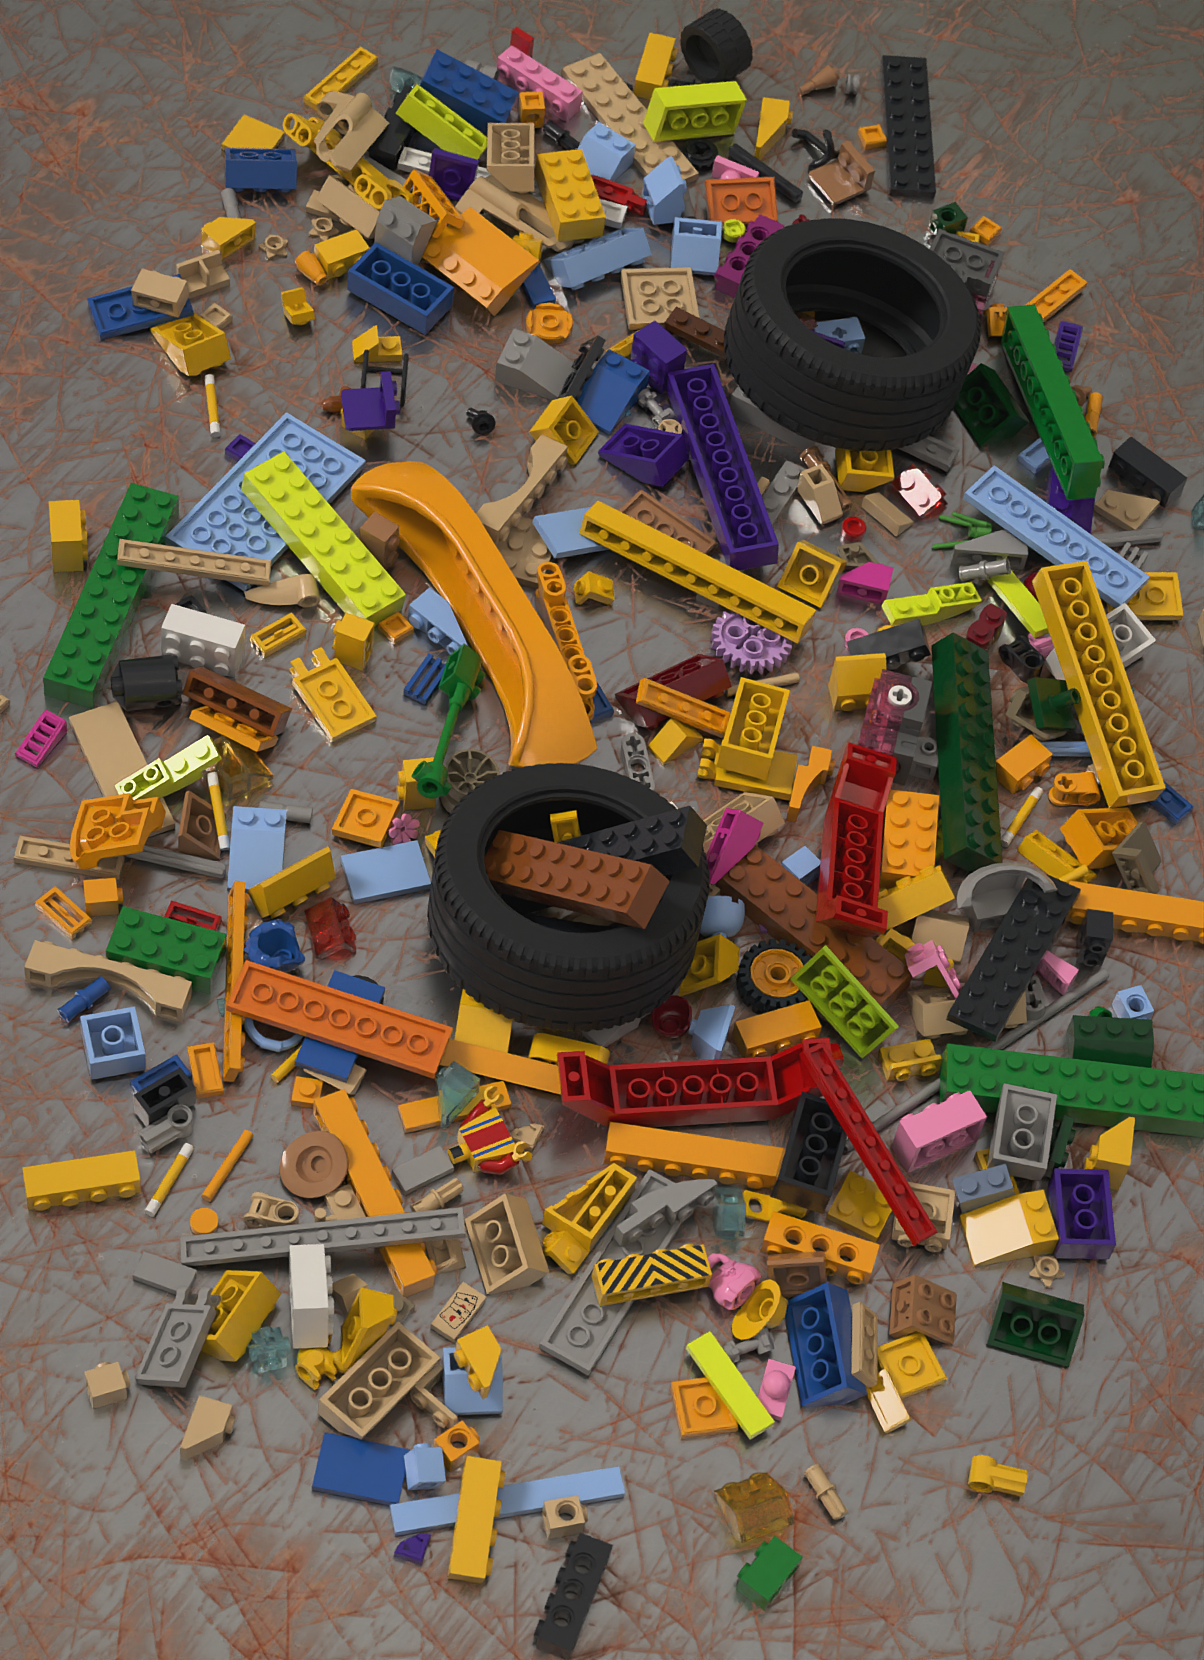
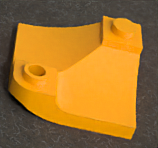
[70,793,166,869]

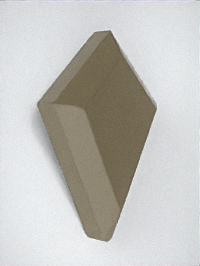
[837,542,880,569]

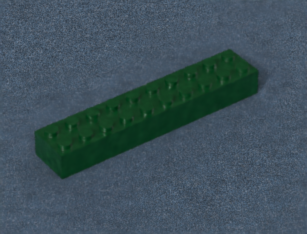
[931,632,1003,873]

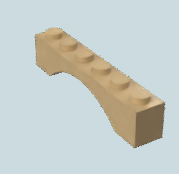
[476,434,568,546]
[24,940,192,1022]

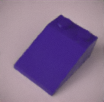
[598,424,690,487]

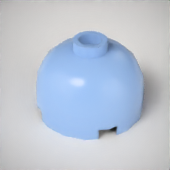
[700,896,745,938]

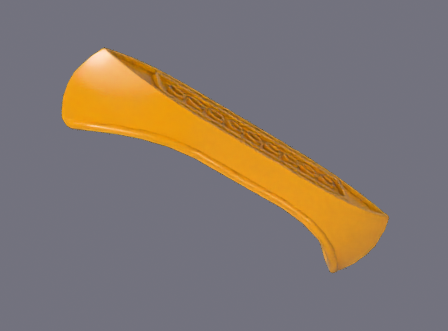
[351,461,598,768]

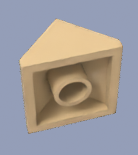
[911,910,969,965]

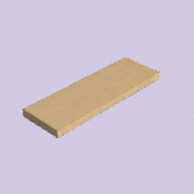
[69,701,175,837]

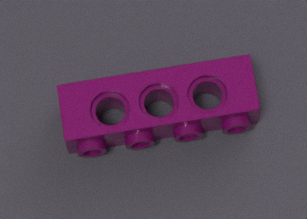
[714,214,785,298]

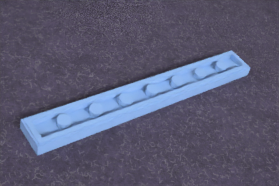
[390,1466,625,1536]

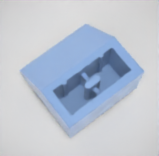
[642,156,687,225]
[670,217,722,276]
[441,1346,503,1415]

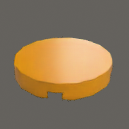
[526,303,574,345]

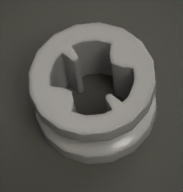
[845,74,859,95]

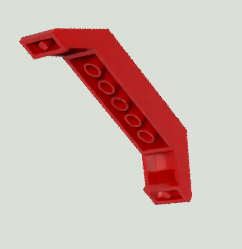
[816,742,897,938]
[557,1038,832,1128]

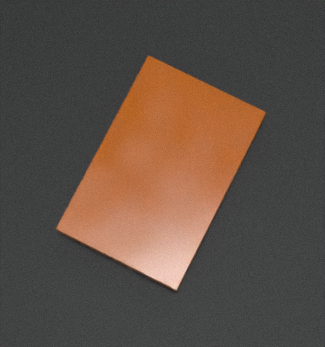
[705,177,778,227]

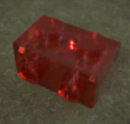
[891,464,948,519]
[304,897,356,959]

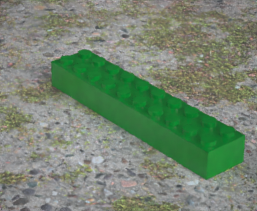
[1001,304,1105,500]
[43,483,179,709]
[940,1043,1204,1138]

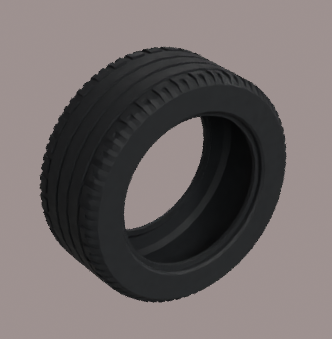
[724,218,981,451]
[427,763,710,1032]

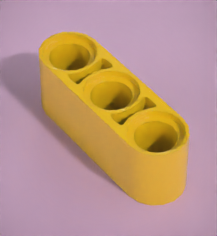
[528,1033,610,1066]

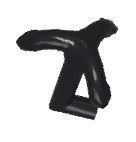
[791,129,840,170]

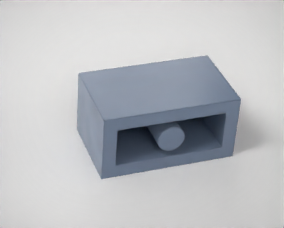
[952,1164,1015,1214]

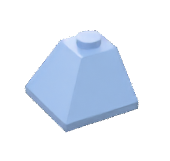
[688,1005,735,1060]

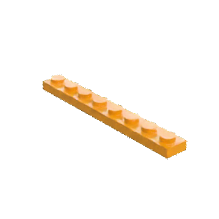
[223,881,249,1082]

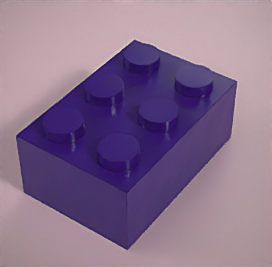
[1048,1168,1116,1259]

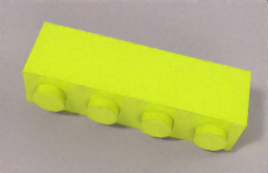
[396,84,488,160]

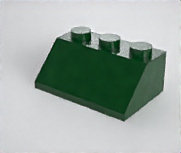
[954,363,1029,447]
[1067,1015,1154,1068]
[987,1282,1084,1367]

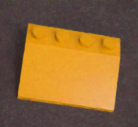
[422,207,540,317]

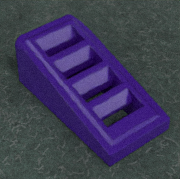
[1054,321,1083,372]

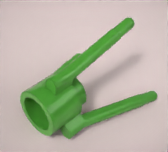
[932,512,992,549]

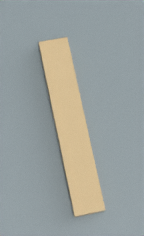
[117,539,271,586]

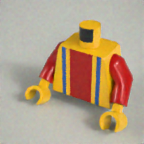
[447,1086,532,1175]

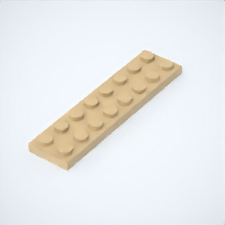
[561,53,699,184]

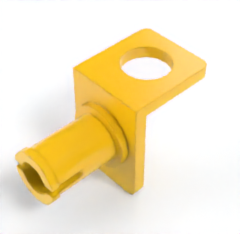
[742,1190,807,1223]

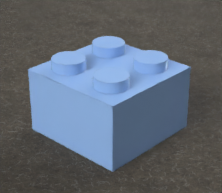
[80,1006,146,1080]

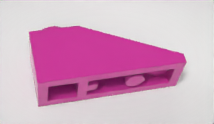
[706,808,764,885]

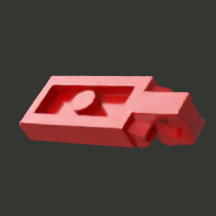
[591,174,647,215]

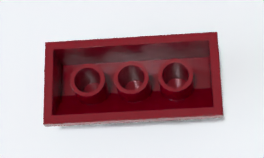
[615,654,732,729]

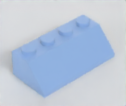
[543,228,652,290]

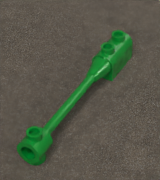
[412,643,486,799]

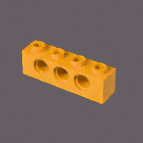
[760,1211,880,1285]

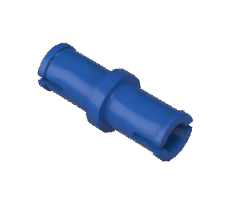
[57,976,111,1023]

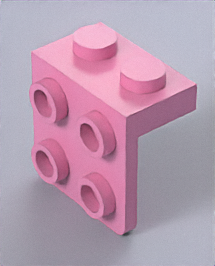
[904,940,963,999]

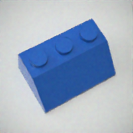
[225,148,297,192]

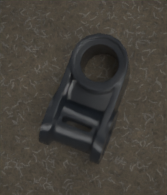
[999,635,1044,684]

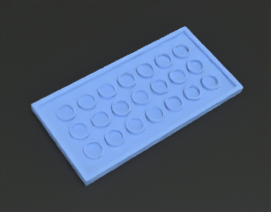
[165,412,366,591]

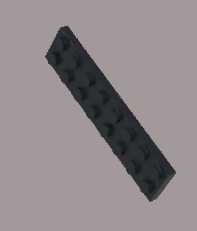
[881,55,936,198]
[946,874,1081,1042]

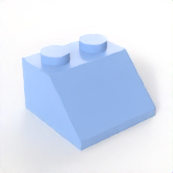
[578,122,636,182]

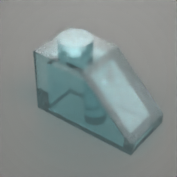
[435,1061,480,1130]
[712,1187,746,1240]

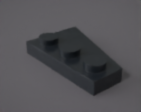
[558,335,606,401]

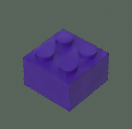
[630,321,688,394]

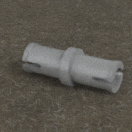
[959,559,1011,582]

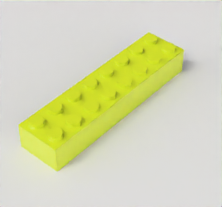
[241,451,406,627]

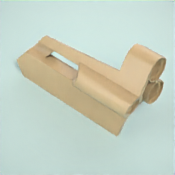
[314,91,389,172]
[455,174,585,252]

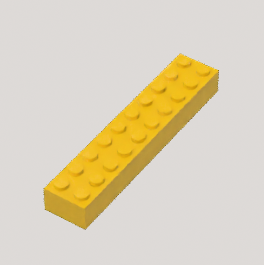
[1032,561,1166,808]

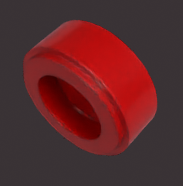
[841,517,866,542]

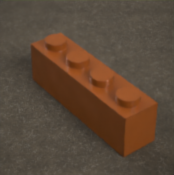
[183,666,292,737]

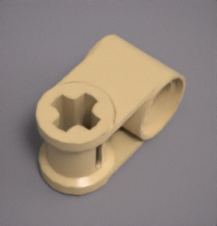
[243,1192,299,1229]

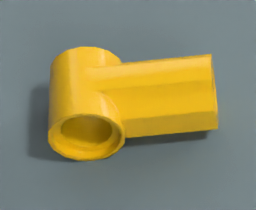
[968,1455,1028,1497]

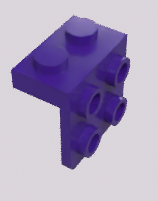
[341,371,400,431]

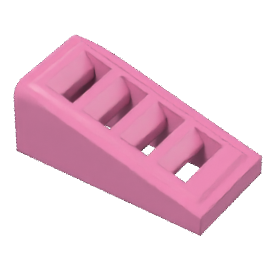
[1037,951,1079,995]

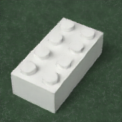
[1044,603,1156,680]

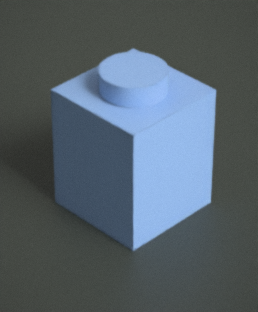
[404,1443,446,1490]

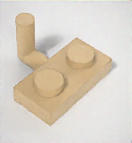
[314,1184,366,1223]

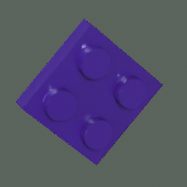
[429,148,479,201]

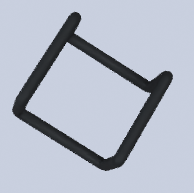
[361,350,409,408]

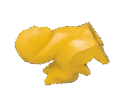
[295,1335,349,1390]

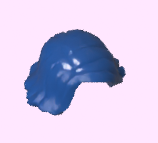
[244,919,305,973]

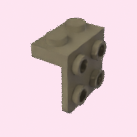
[1005,686,1067,741]

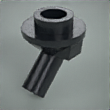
[466,407,496,435]

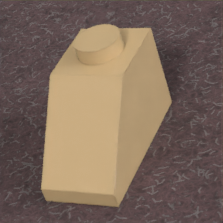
[180,1395,236,1460]

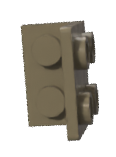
[1112,822,1161,894]

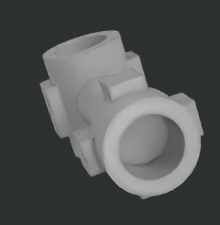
[637,389,676,429]
[721,1327,775,1363]

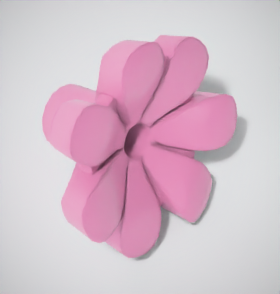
[388,813,420,845]

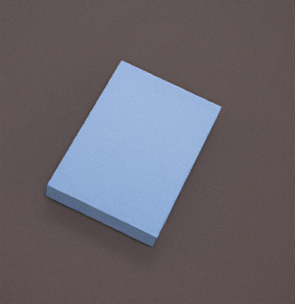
[532,507,609,559]
[340,840,431,904]

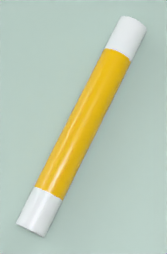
[204,374,221,438]
[207,772,230,851]
[1001,786,1044,847]
[144,1143,194,1217]

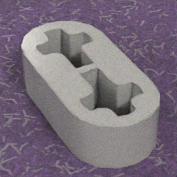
[1025,975,1046,1020]

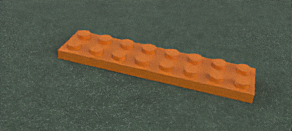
[226,960,453,1079]

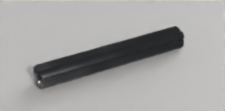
[728,144,803,202]

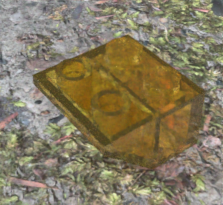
[205,735,273,801]
[714,1472,795,1543]

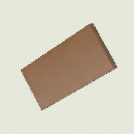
[618,489,718,556]

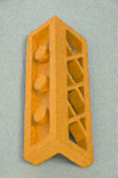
[403,169,465,239]

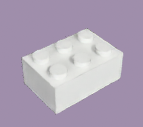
[161,604,245,678]
[289,1244,334,1349]

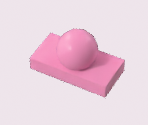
[712,155,759,179]
[758,1359,796,1421]

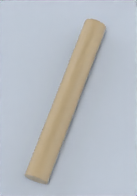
[725,672,800,697]

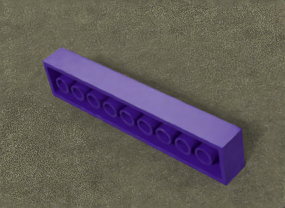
[667,364,779,571]

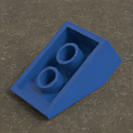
[577,349,650,435]

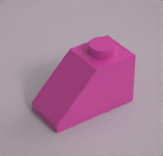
[836,562,893,605]

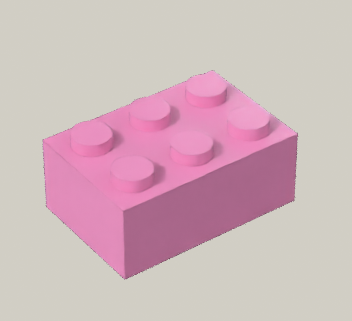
[891,1090,987,1173]

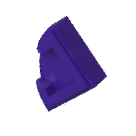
[394,1534,431,1565]

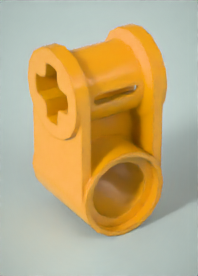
[1048,772,1101,807]

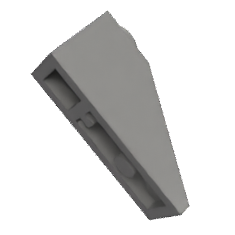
[950,529,1028,570]

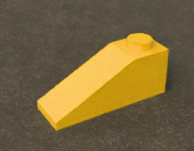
[754,97,793,160]

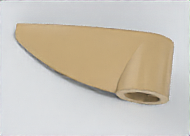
[244,574,320,607]

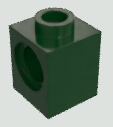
[929,202,968,235]

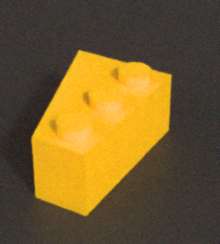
[542,1163,637,1253]

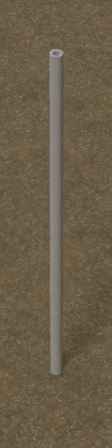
[843,969,1110,1152]

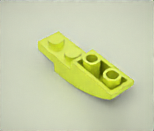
[881,582,982,626]
[115,735,222,800]

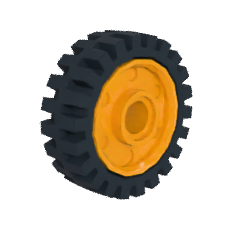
[736,939,811,1014]

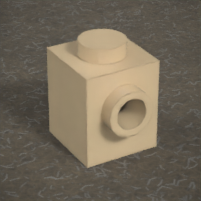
[84,1362,131,1409]

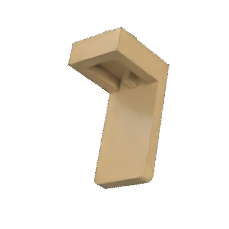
[410,1363,458,1429]

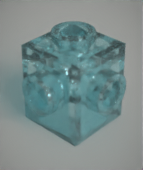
[248,1327,291,1373]

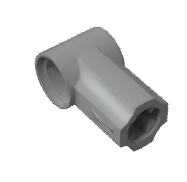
[138,1105,193,1154]

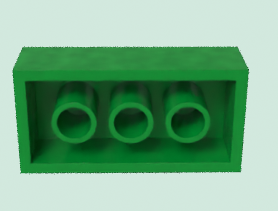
[106,906,227,995]

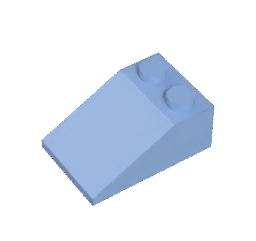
[227,806,287,892]

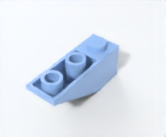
[408,587,468,655]

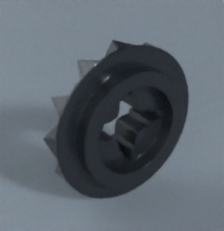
[681,138,718,169]

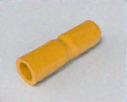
[1085,392,1103,437]

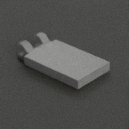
[134,1286,221,1387]

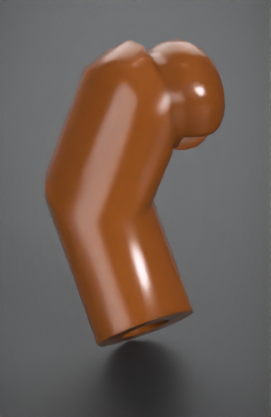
[321,386,351,412]

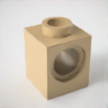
[542,1495,588,1540]

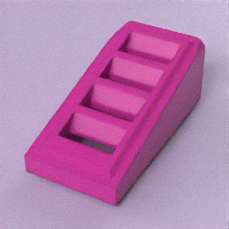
[15,710,67,768]

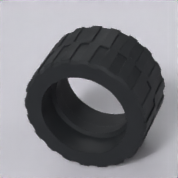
[680,9,753,84]

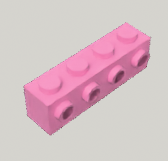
[497,45,583,123]

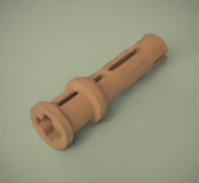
[799,446,853,513]

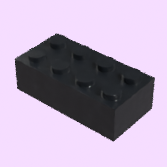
[770,1092,847,1214]

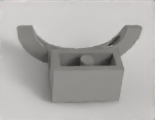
[956,862,1057,933]

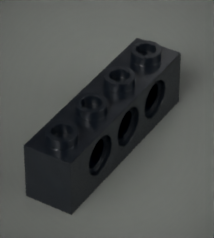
[534,1532,613,1660]

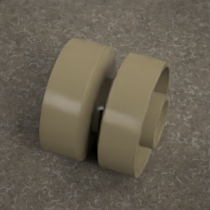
[439,749,500,813]

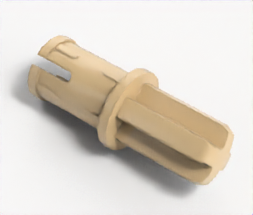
[410,1178,464,1212]
[804,1464,848,1520]

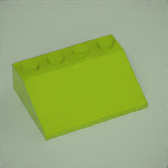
[790,945,899,1059]

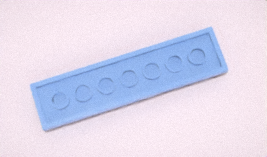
[963,465,1150,609]

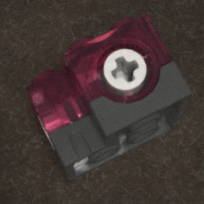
[930,229,1005,315]
[858,669,932,785]

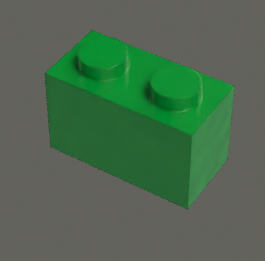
[737,1536,803,1611]

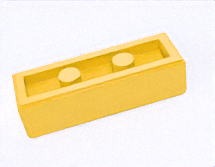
[1017,830,1097,884]

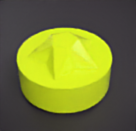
[722,219,746,242]

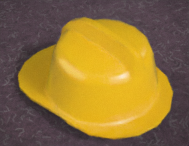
[732,1279,788,1340]

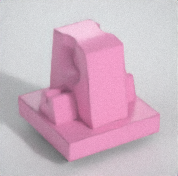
[1028,633,1054,661]

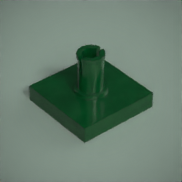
[1027,677,1081,731]

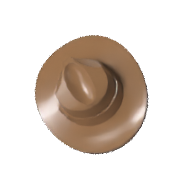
[280,1131,348,1198]

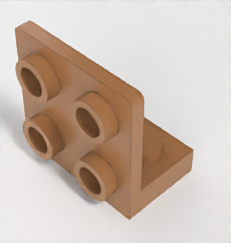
[808,140,875,205]
[889,1274,957,1345]

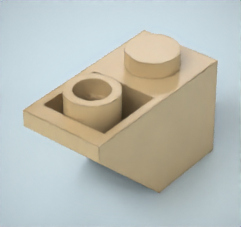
[797,464,843,525]

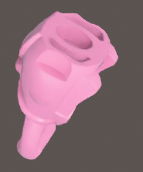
[707,1253,761,1311]

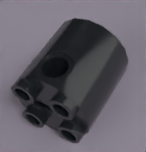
[110,654,183,712]

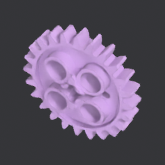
[710,610,793,674]

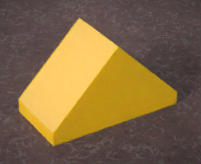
[648,719,703,765]

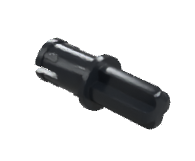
[542,120,580,150]

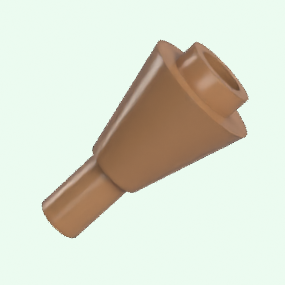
[798,65,839,95]

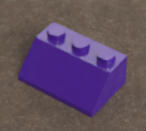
[1045,466,1095,534]

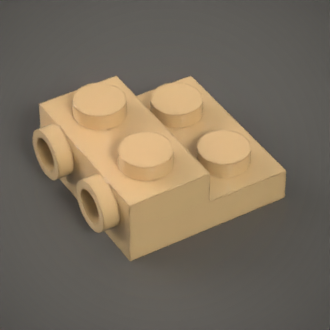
[892,1182,956,1252]

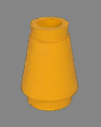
[295,250,328,286]

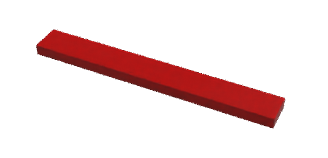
[799,1042,938,1246]

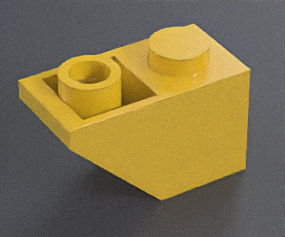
[454,1325,501,1399]

